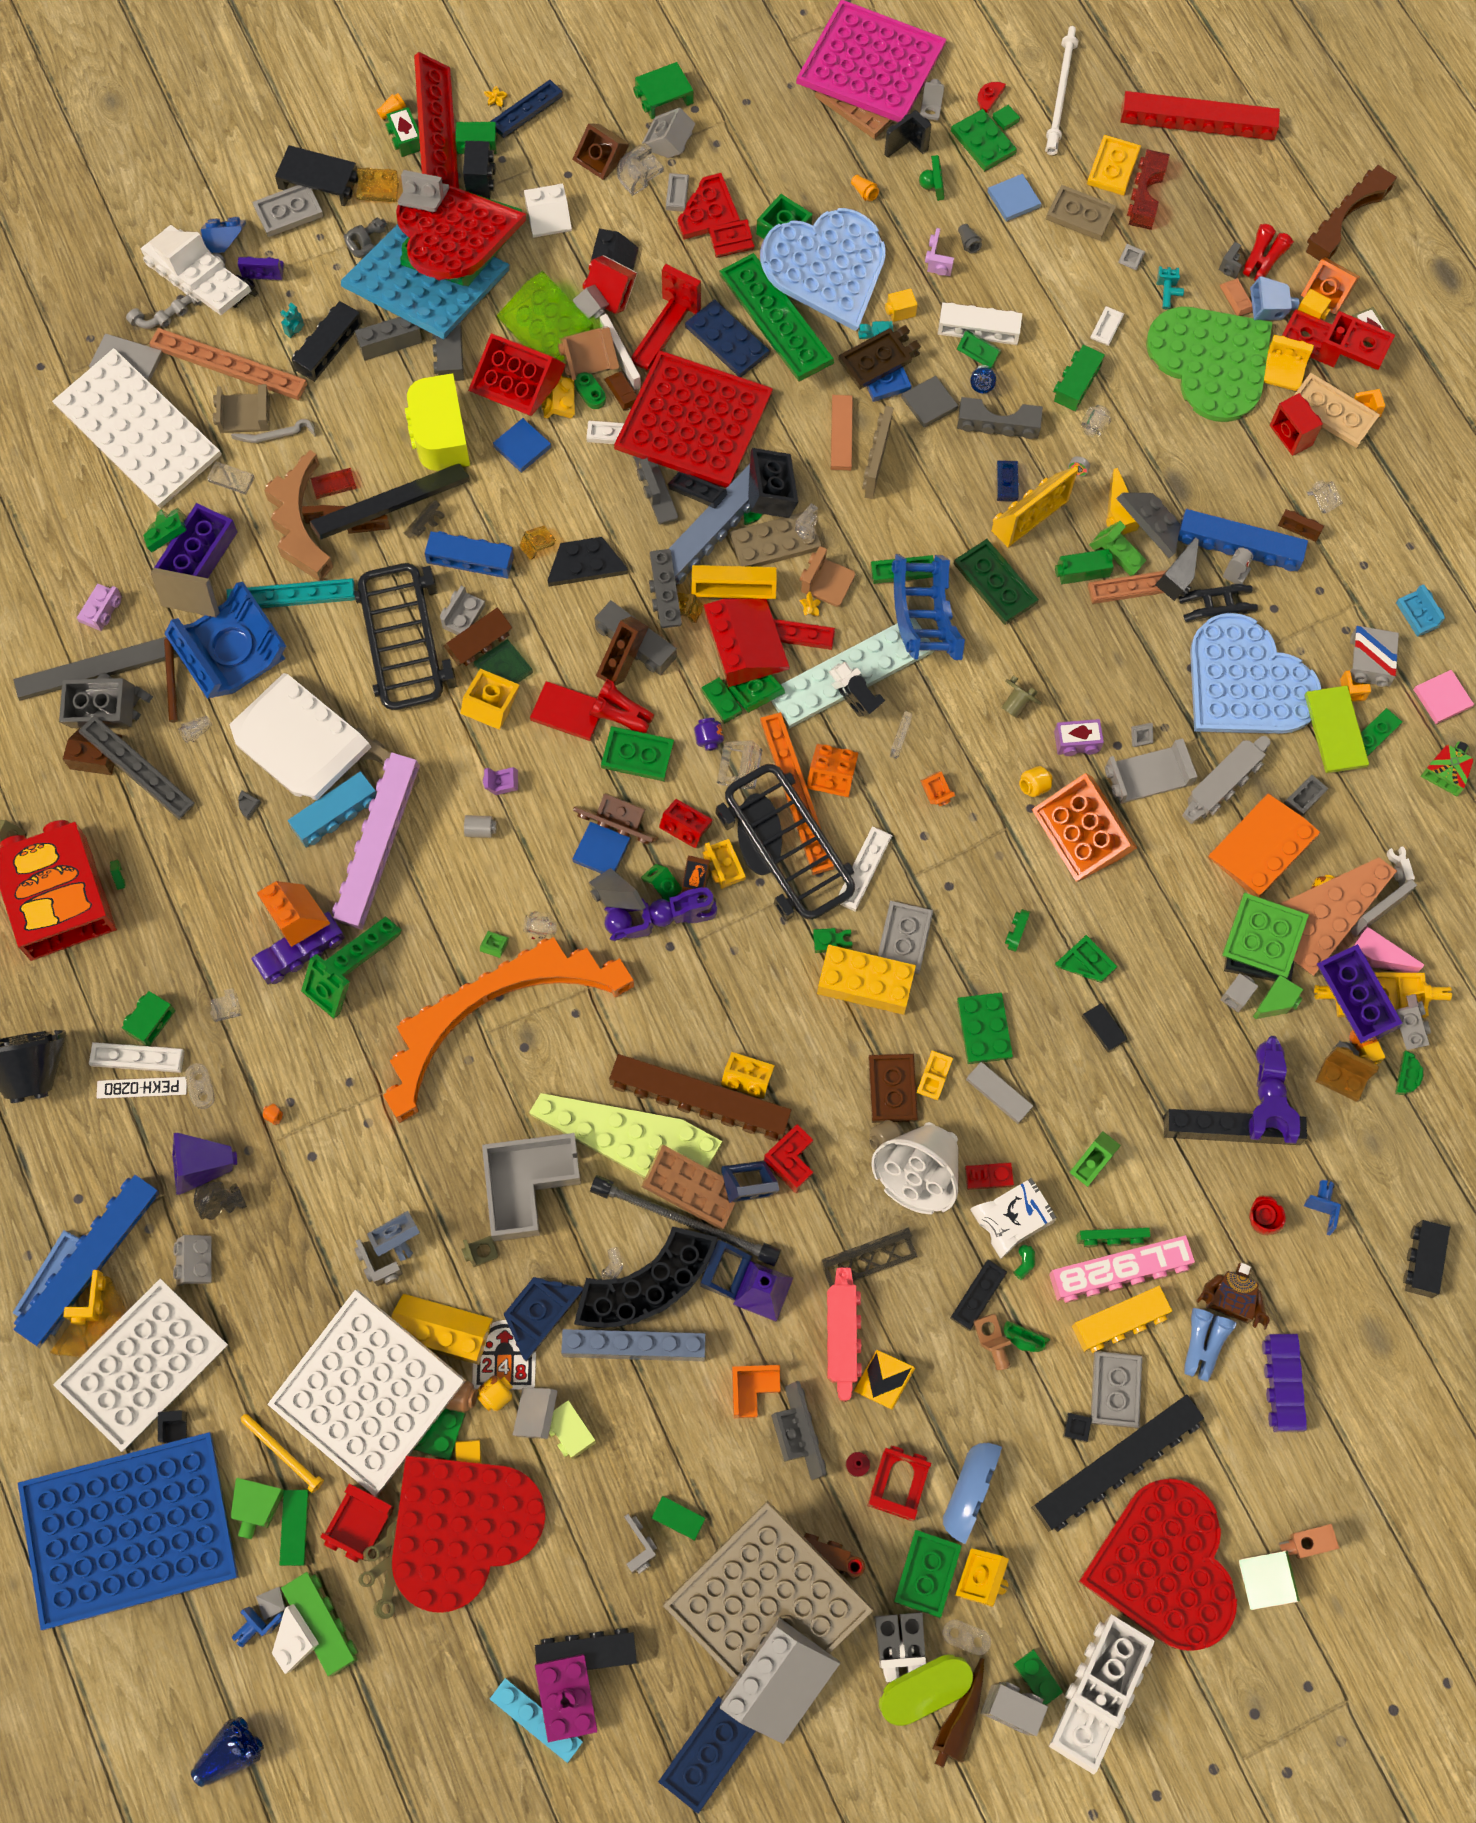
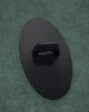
[738,793,782,875]

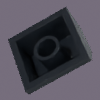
[590,228,639,271]

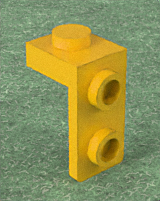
[63,1270,106,1325]

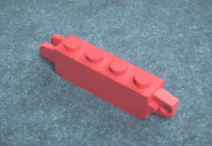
[827,1268,862,1402]

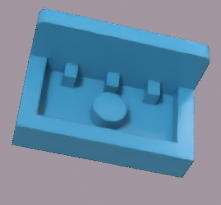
[1396,584,1445,637]

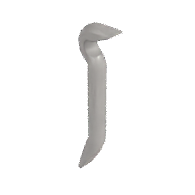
[231,419,316,443]

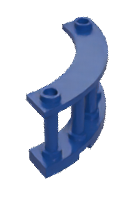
[892,554,965,660]

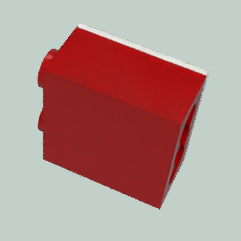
[582,255,637,314]

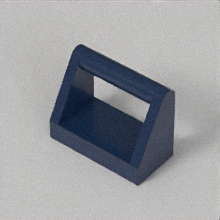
[721,1161,780,1203]
[700,1240,752,1300]

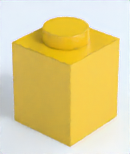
[885,289,917,322]
[1298,289,1331,320]

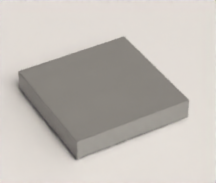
[513,1388,557,1439]

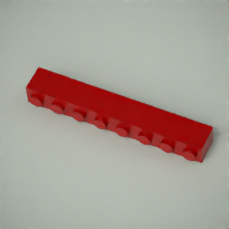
[1120,91,1280,140]

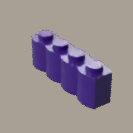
[251,912,345,985]
[1262,1334,1307,1432]

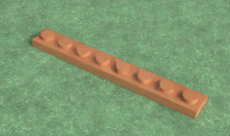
[149,328,307,400]

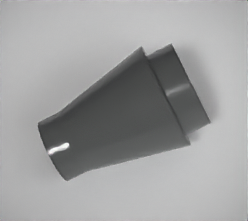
[958,224,982,253]

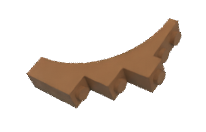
[264,450,333,581]

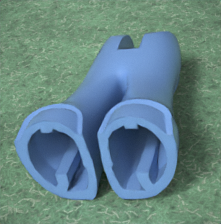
[1184,1308,1237,1382]

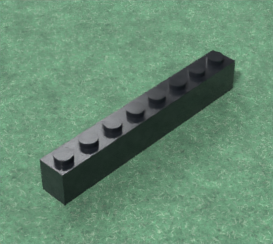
[1031,1394,1204,1532]

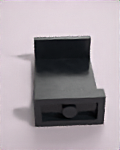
[275,145,360,206]

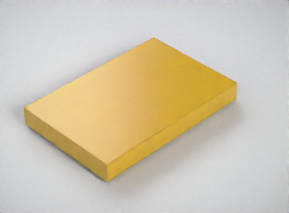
[1087,135,1141,196]

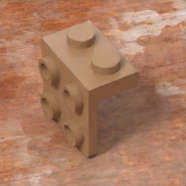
[800,546,855,607]

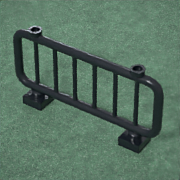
[354,563,457,710]
[715,764,855,922]

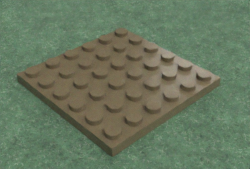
[663,1500,873,1680]

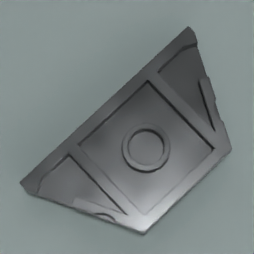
[1116,492,1180,558]

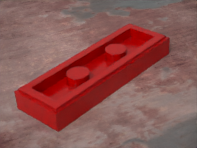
[773,619,835,650]

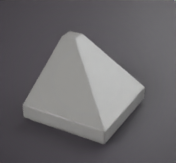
[1118,244,1145,270]
[256,1587,287,1620]

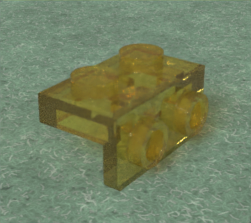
[356,168,399,202]

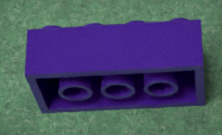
[153,503,238,578]

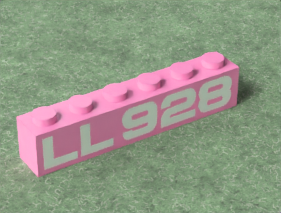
[1049,1235,1195,1303]

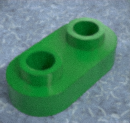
[575,372,606,409]
[1005,909,1030,952]

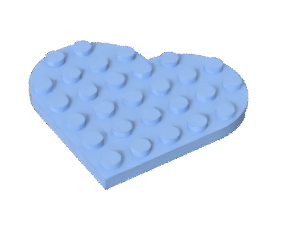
[760,208,885,331]
[1190,613,1321,734]

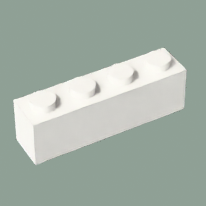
[938,302,1022,345]

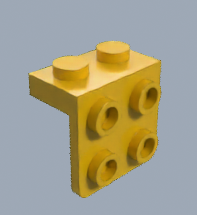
[1264,335,1314,391]

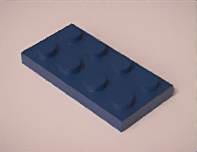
[685,299,770,377]
[658,1696,756,1814]

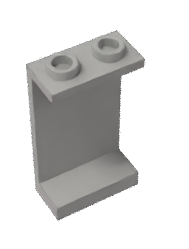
[1105,738,1197,804]

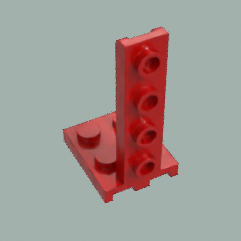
[631,264,701,371]

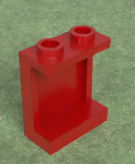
[320,1483,395,1563]

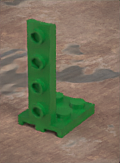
[301,916,402,1019]

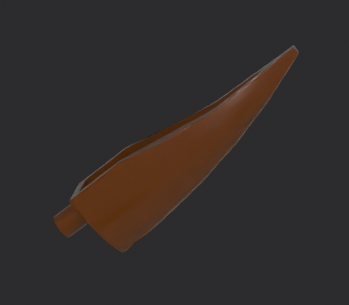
[932,1658,985,1768]

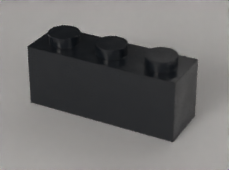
[1403,1220,1450,1298]

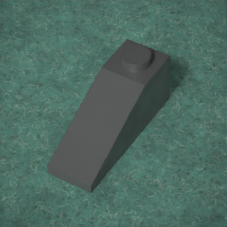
[589,868,646,910]

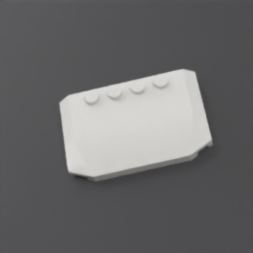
[229,673,371,800]

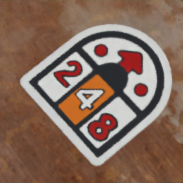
[472,1320,536,1390]

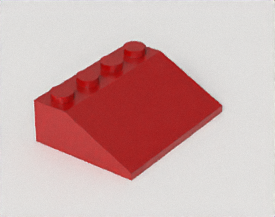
[468,333,566,416]
[703,599,790,687]

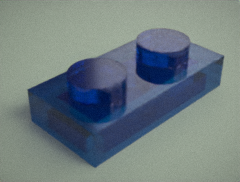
[996,460,1019,501]

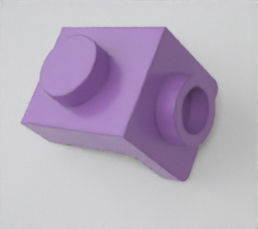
[483,767,518,795]

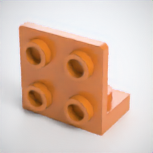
[806,744,859,797]

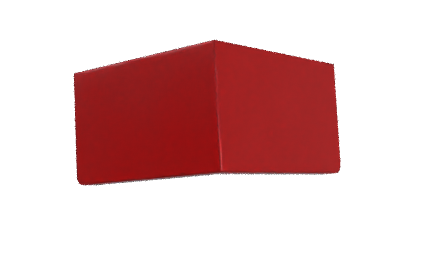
[764,1124,813,1193]

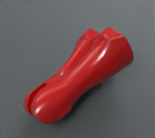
[1243,224,1294,281]
[589,679,654,733]

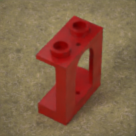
[867,1446,932,1522]

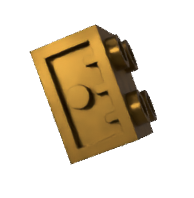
[1315,1047,1379,1102]

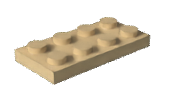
[1294,373,1380,448]

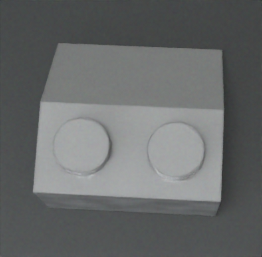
[640,108,695,158]

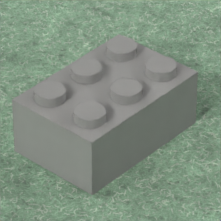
[981,1682,1048,1736]

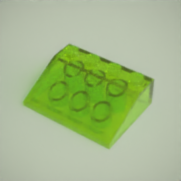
[497,271,594,361]

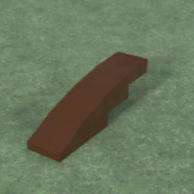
[302,505,390,534]

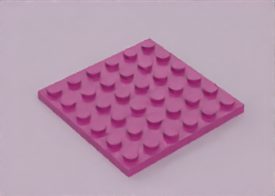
[796,0,946,122]

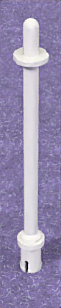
[1045,26,1079,155]

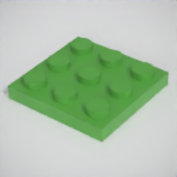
[1222,893,1309,978]

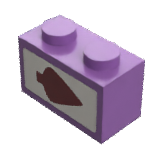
[1054,719,1104,756]

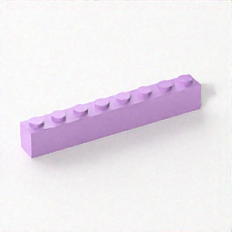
[332,752,420,930]

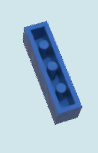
[424,531,514,579]

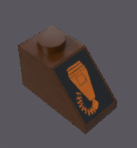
[682,855,710,899]

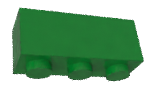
[1053,344,1105,412]

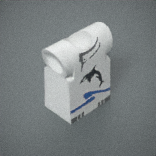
[970,1178,1057,1259]

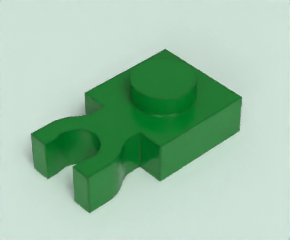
[813,928,853,953]

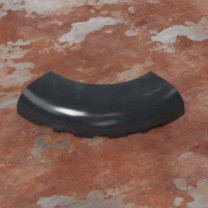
[574,1226,718,1328]

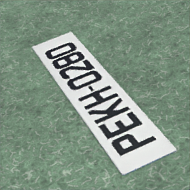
[97,1077,187,1099]

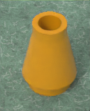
[376,93,406,120]
[851,175,879,202]

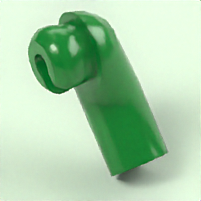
[1013,1244,1035,1281]

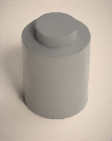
[464,815,497,838]

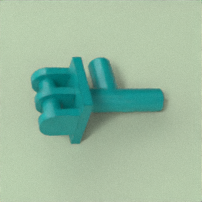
[1156,266,1184,310]

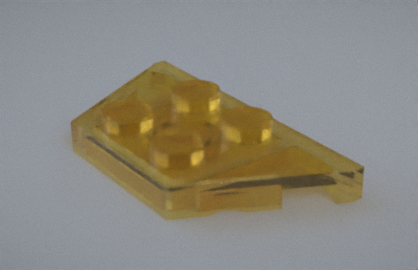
[50,1275,128,1358]

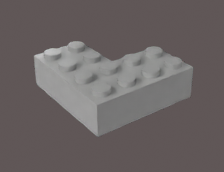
[482,1133,581,1241]

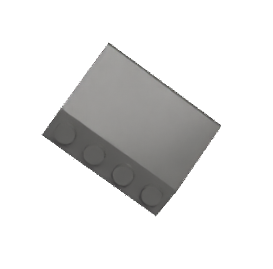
[720,1618,840,1744]

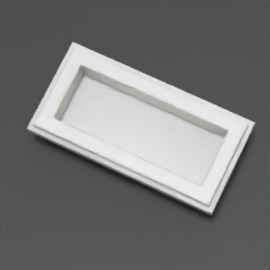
[1090,306,1124,346]

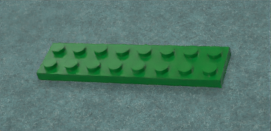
[719,253,834,382]

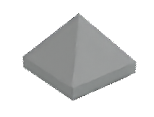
[1131,723,1153,747]

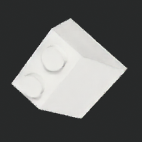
[524,184,572,238]

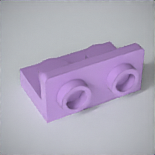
[77,583,122,631]

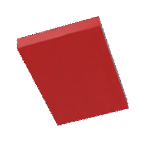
[530,681,600,741]

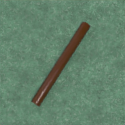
[164,638,178,723]

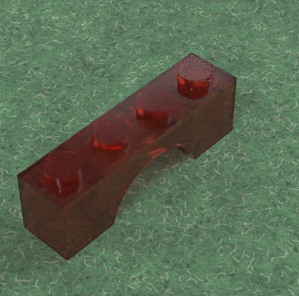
[1127,149,1170,230]

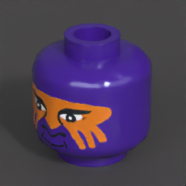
[694,718,724,751]

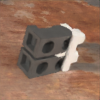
[873,1613,926,1682]

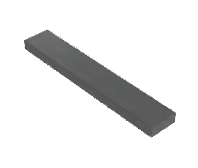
[79,715,195,820]

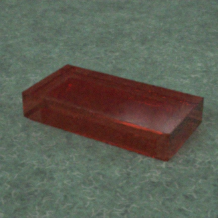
[310,468,357,499]

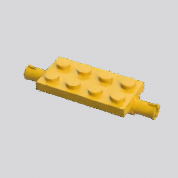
[1314,972,1452,1018]

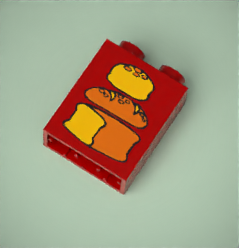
[0,820,117,961]

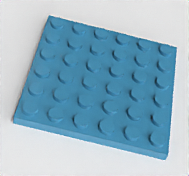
[341,224,510,339]

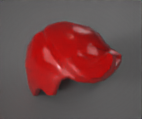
[1249,1195,1286,1236]

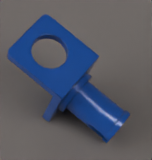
[1304,1180,1341,1236]
[232,1607,284,1647]

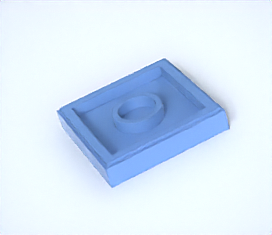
[987,174,1041,222]

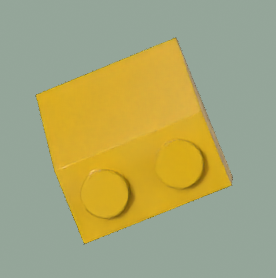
[460,668,520,730]

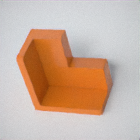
[732,1365,780,1419]

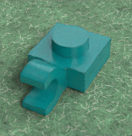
[858,321,894,339]

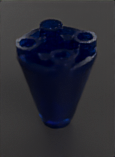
[191,1717,264,1787]

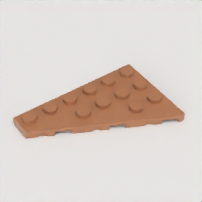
[1280,858,1397,976]

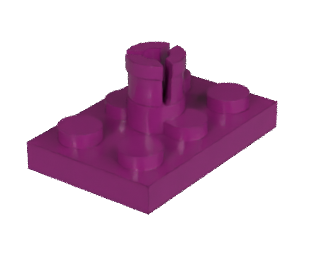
[535,1654,598,1742]

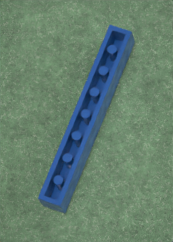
[13,1175,159,1349]

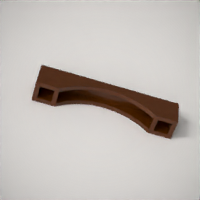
[1306,165,1397,261]

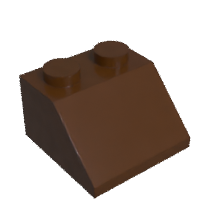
[572,123,630,180]
[63,728,122,775]

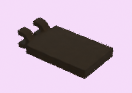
[838,325,921,390]

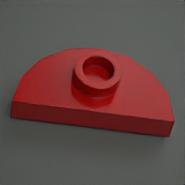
[977,82,1006,114]

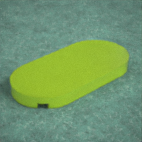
[879,1654,973,1726]

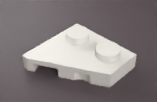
[272,1604,319,1674]

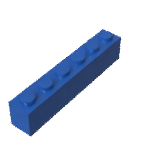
[1178,509,1308,572]

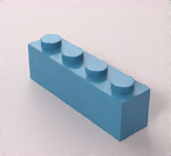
[287,771,377,847]

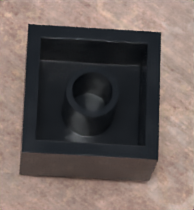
[463,141,496,199]

